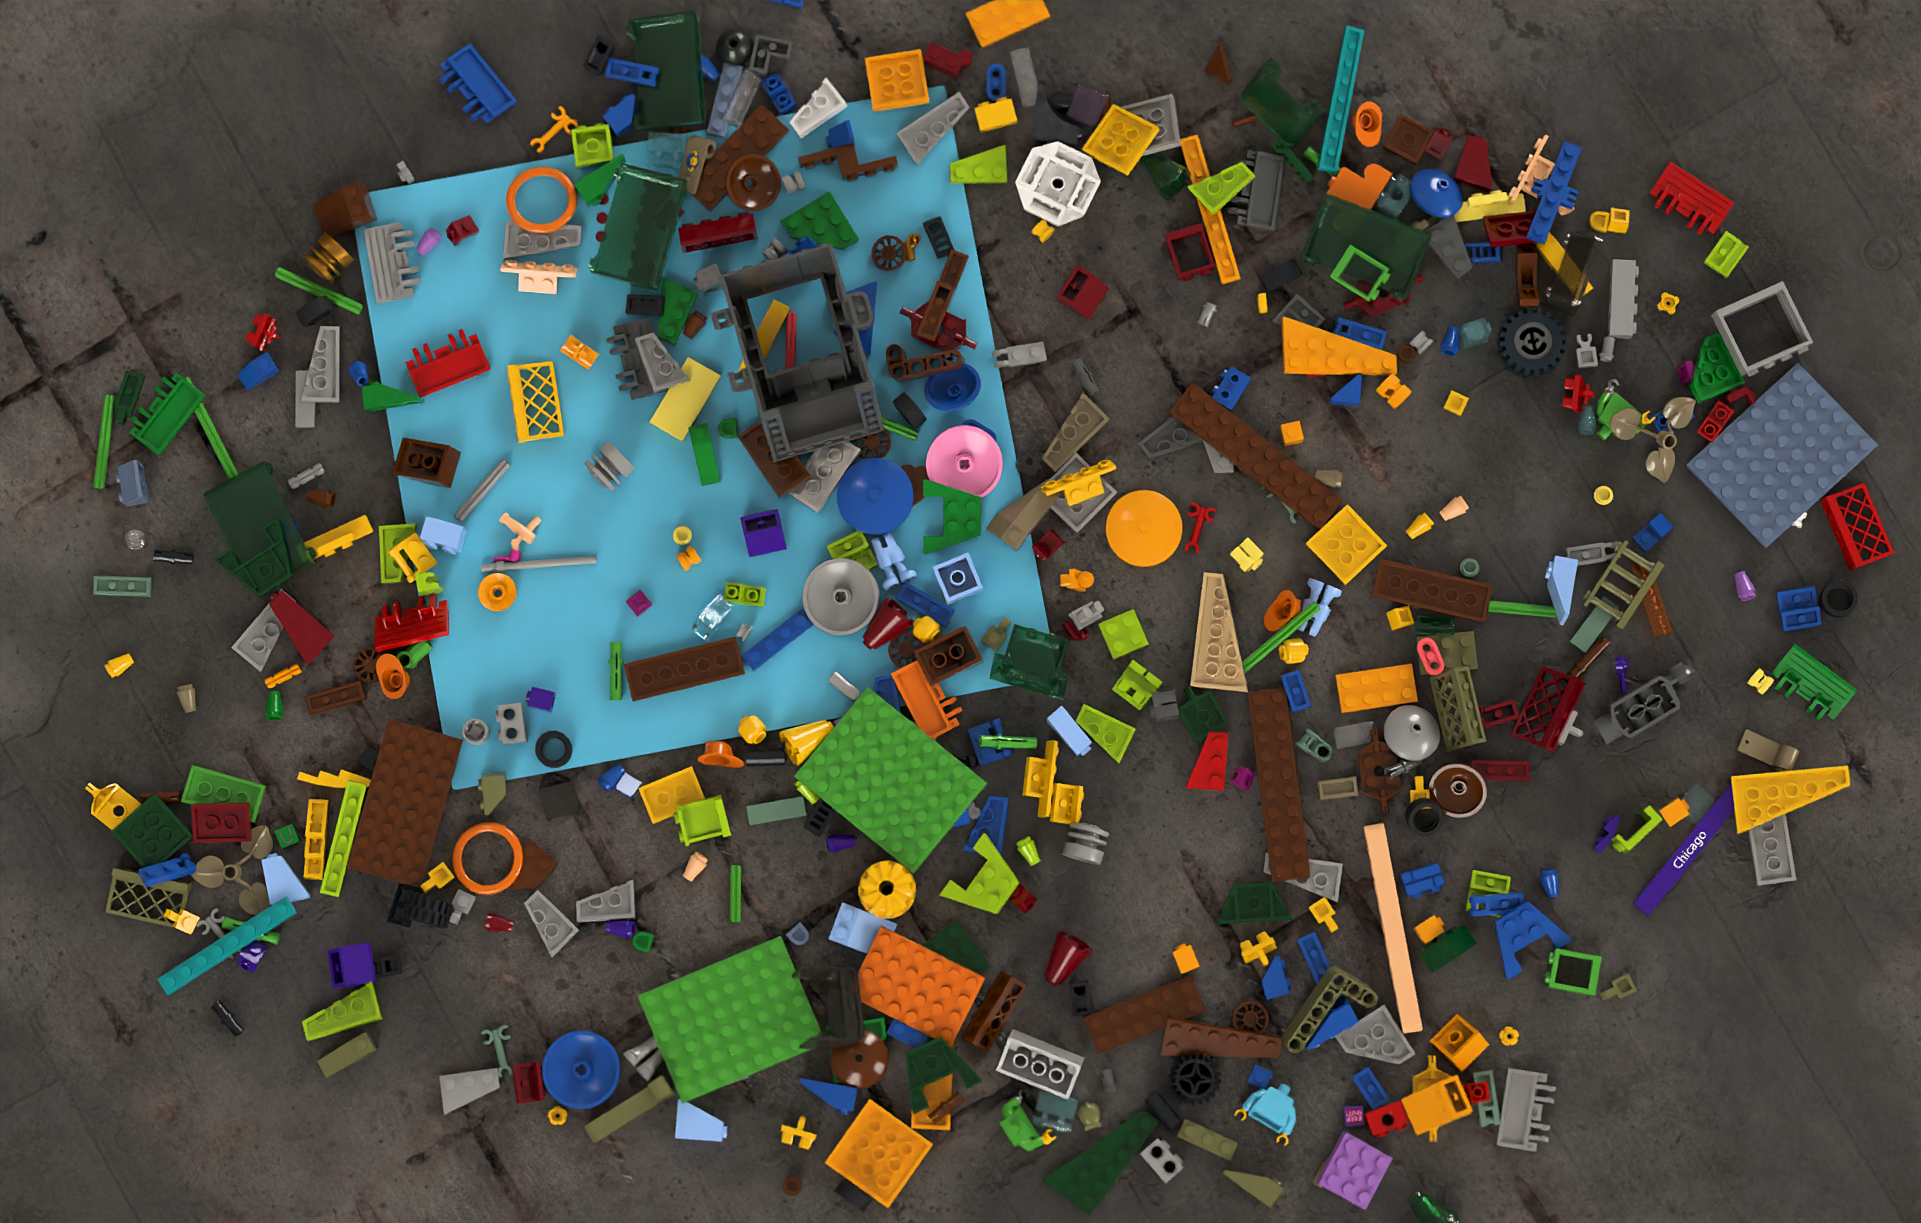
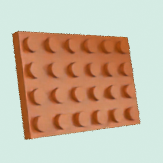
[847,925,985,1047]

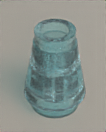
[1578,406,1597,435]

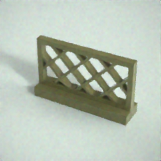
[1430,666,1486,752]
[106,866,192,928]

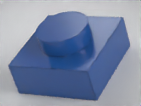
[1247,1064,1273,1089]

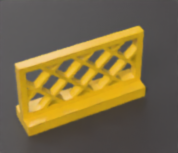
[507,361,564,443]

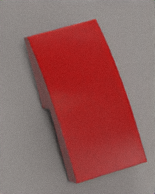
[1696,400,1734,442]
[1462,1081,1491,1104]

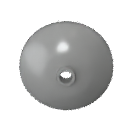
[1384,705,1440,761]

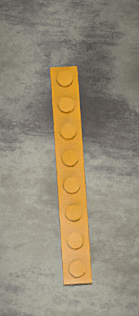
[1180,135,1240,284]

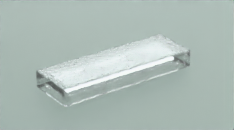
[1010,47,1038,107]
[722,69,762,128]

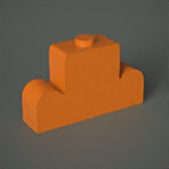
[1324,164,1392,239]

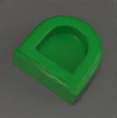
[718,418,738,439]
[632,931,654,953]

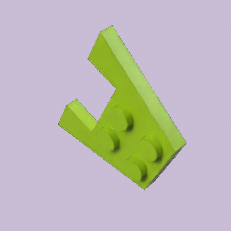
[940,833,1020,914]

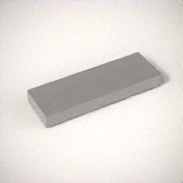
[295,370,316,428]

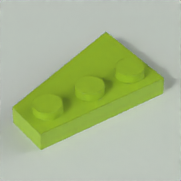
[949,145,1007,184]
[1187,162,1255,215]
[379,523,418,584]
[1075,704,1136,764]

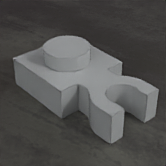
[397,161,416,185]
[1576,334,1598,369]

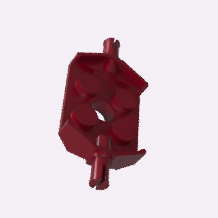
[1343,266,1424,317]
[899,301,978,352]

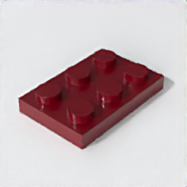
[1483,210,1547,248]
[191,802,252,843]

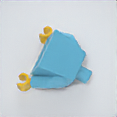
[1235,1084,1296,1146]

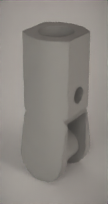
[828,672,860,701]

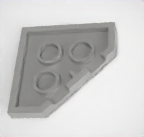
[1335,1005,1415,1065]

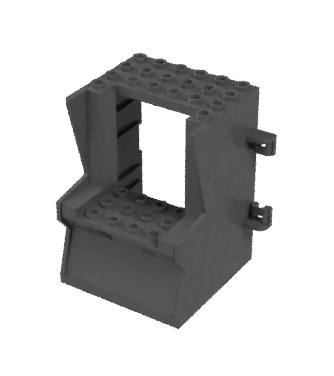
[710,243,884,462]

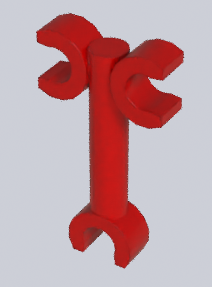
[1185,502,1217,555]

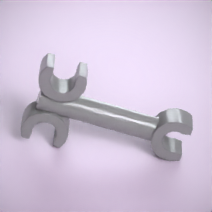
[196,908,242,959]

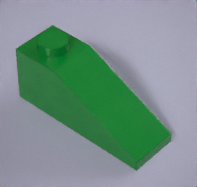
[574,154,626,207]
[362,382,425,412]
[688,423,721,486]

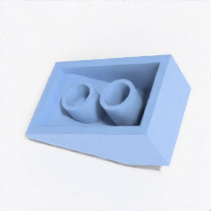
[1545,556,1578,625]
[829,903,897,954]

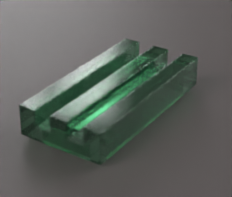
[1415,615,1455,635]

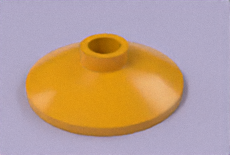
[478,573,517,611]

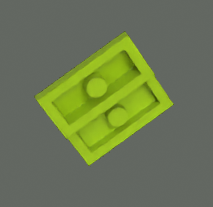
[826,531,878,571]
[1465,870,1511,917]

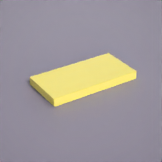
[650,357,721,442]

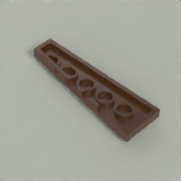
[1160,1017,1282,1058]

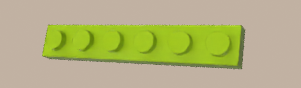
[320,780,367,897]

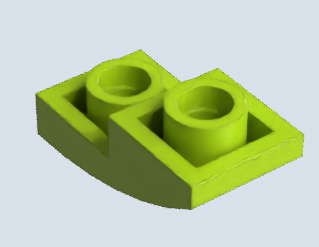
[723,582,767,607]

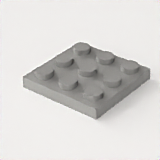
[1121,94,1181,156]
[1049,453,1117,533]

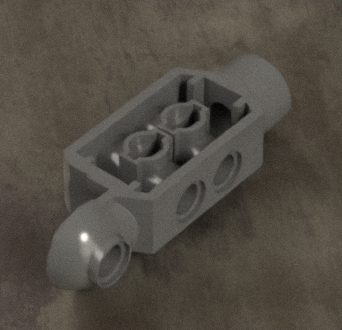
[1591,661,1695,745]

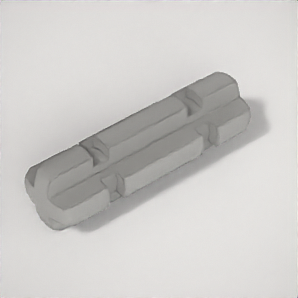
[288,463,324,489]

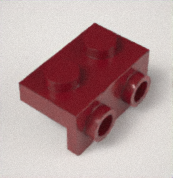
[512,1061,546,1104]

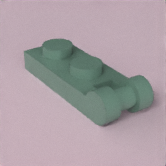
[1472,1070,1500,1127]

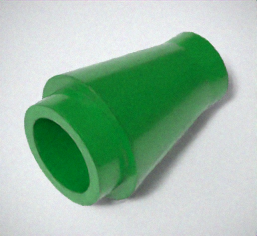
[265,691,284,721]

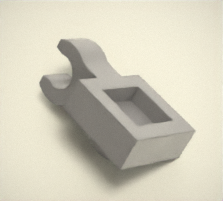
[450,889,476,925]

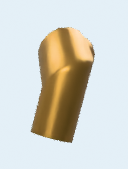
[904,233,921,262]

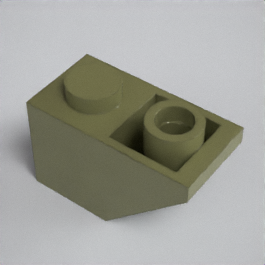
[478,772,507,815]

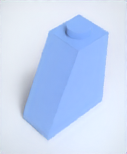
[1047,706,1092,756]
[262,853,311,905]
[675,1099,727,1142]

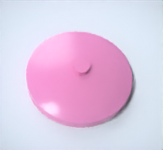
[926,425,1003,498]

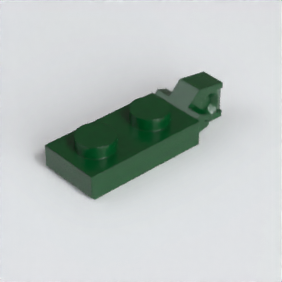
[1272,138,1314,182]
[114,370,145,425]

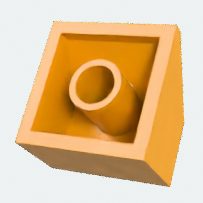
[1430,1014,1489,1072]

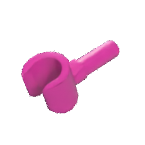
[493,550,521,562]

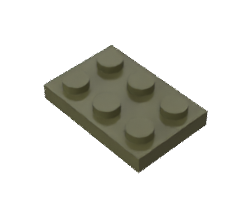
[1416,631,1478,676]

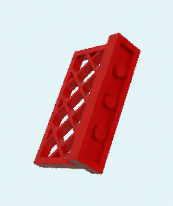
[1820,483,1894,571]

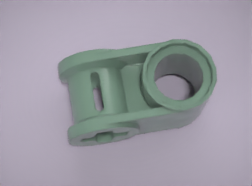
[1295,728,1332,762]

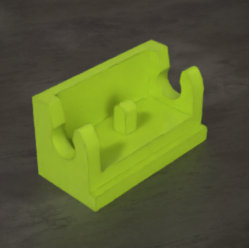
[415,572,444,597]

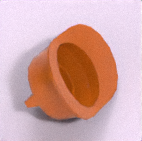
[1352,102,1382,147]
[1264,590,1302,632]
[376,654,410,699]
[698,741,744,768]

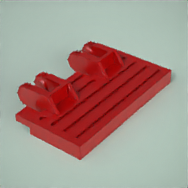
[1649,162,1734,235]
[405,329,491,397]
[375,593,449,652]

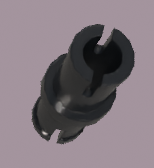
[153,549,193,565]
[211,1000,245,1037]

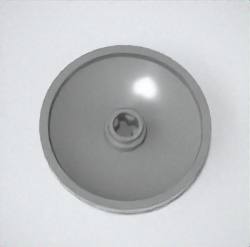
[803,558,880,635]

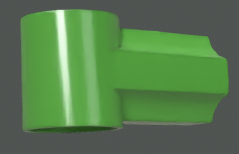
[396,640,434,670]

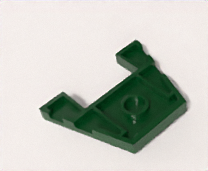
[215,518,293,598]
[906,1037,982,1114]

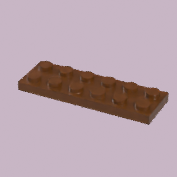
[686,104,789,212]
[1371,559,1493,623]
[624,637,745,702]
[1083,975,1205,1054]

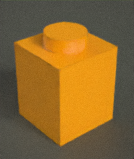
[1280,421,1304,447]
[1659,797,1690,827]
[1413,915,1445,945]
[1172,943,1200,974]

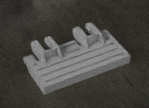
[364,222,421,304]
[1497,1068,1556,1152]

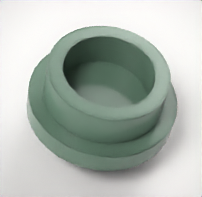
[1460,558,1479,577]

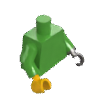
[1596,379,1655,440]
[1000,1089,1056,1151]

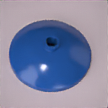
[1410,169,1463,218]
[925,363,981,411]

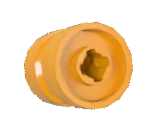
[1376,373,1412,409]

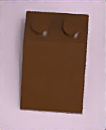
[314,181,378,238]
[392,438,461,488]
[914,626,984,686]

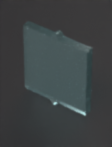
[1681,783,1716,825]

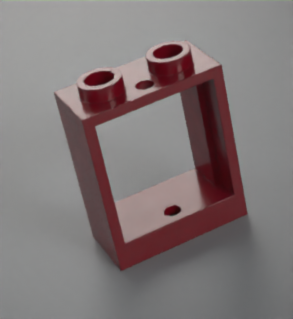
[1164,223,1215,282]

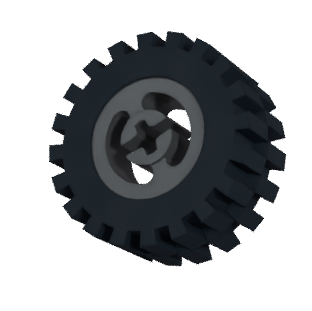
[1497,308,1567,379]

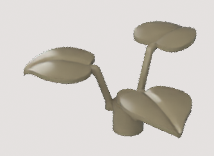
[1610,397,1696,483]
[191,825,273,915]

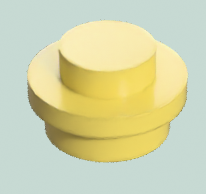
[1594,486,1613,505]
[673,526,692,545]

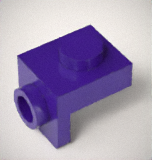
[237,940,268,973]

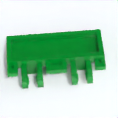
[129,373,206,456]
[1771,644,1857,721]

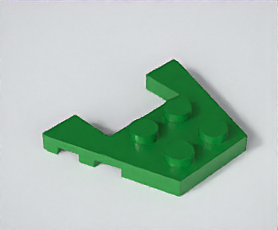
[923,479,981,554]

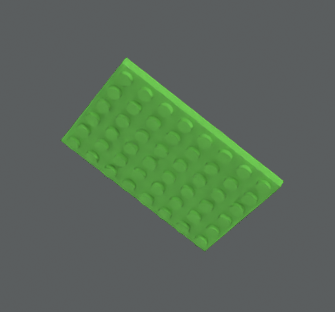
[794,687,987,874]
[638,936,826,1104]

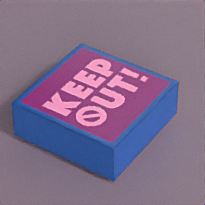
[1343,1106,1365,1127]

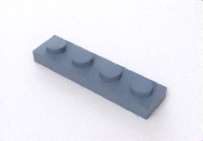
[707,63,743,139]

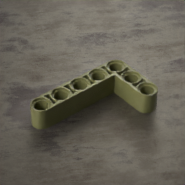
[1282,966,1378,1053]
[584,1076,675,1144]

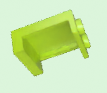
[673,795,731,846]
[1611,805,1663,853]

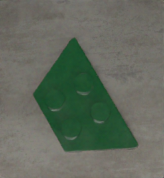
[1218,882,1292,925]

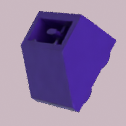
[740,509,787,558]
[327,943,376,989]

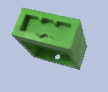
[1330,245,1391,302]
[1545,948,1602,996]

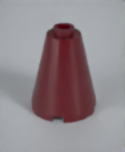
[862,596,915,650]
[1044,930,1092,986]

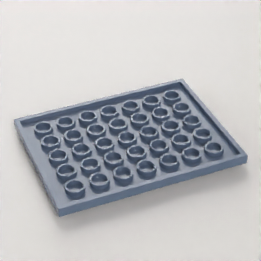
[1686,363,1878,548]

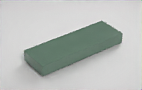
[93,576,152,597]
[1569,596,1619,654]
[746,796,807,826]

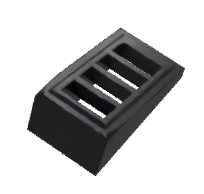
[922,216,954,259]
[803,798,836,837]

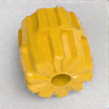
[858,861,916,919]

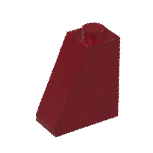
[1454,134,1492,193]

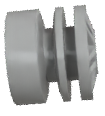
[584,441,635,492]
[1062,823,1109,865]

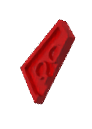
[1185,731,1228,791]

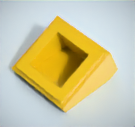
[1608,208,1630,233]
[1386,606,1415,630]

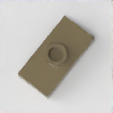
[1317,776,1358,801]

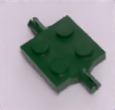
[1178,686,1229,743]

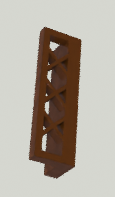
[962,971,1027,1053]

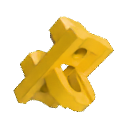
[1240,931,1277,966]
[781,1116,817,1150]

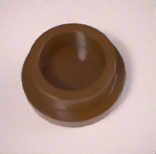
[1397,345,1416,364]
[783,1176,802,1196]

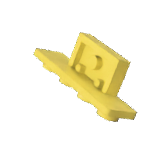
[1454,190,1526,223]

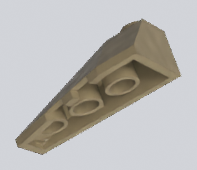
[986,479,1063,552]

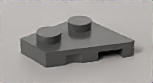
[1272,294,1325,328]

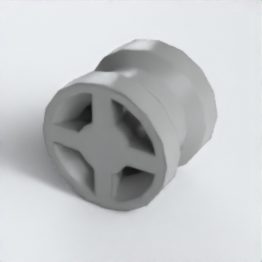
[1410,331,1433,355]

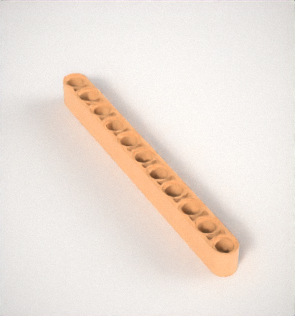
[1364,823,1422,1034]

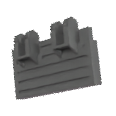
[1228,150,1285,232]
[606,317,669,400]

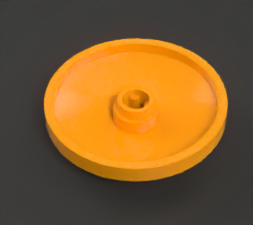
[1106,490,1182,567]

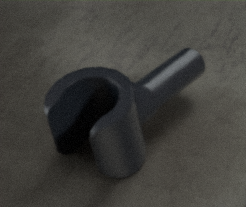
[952,754,977,767]

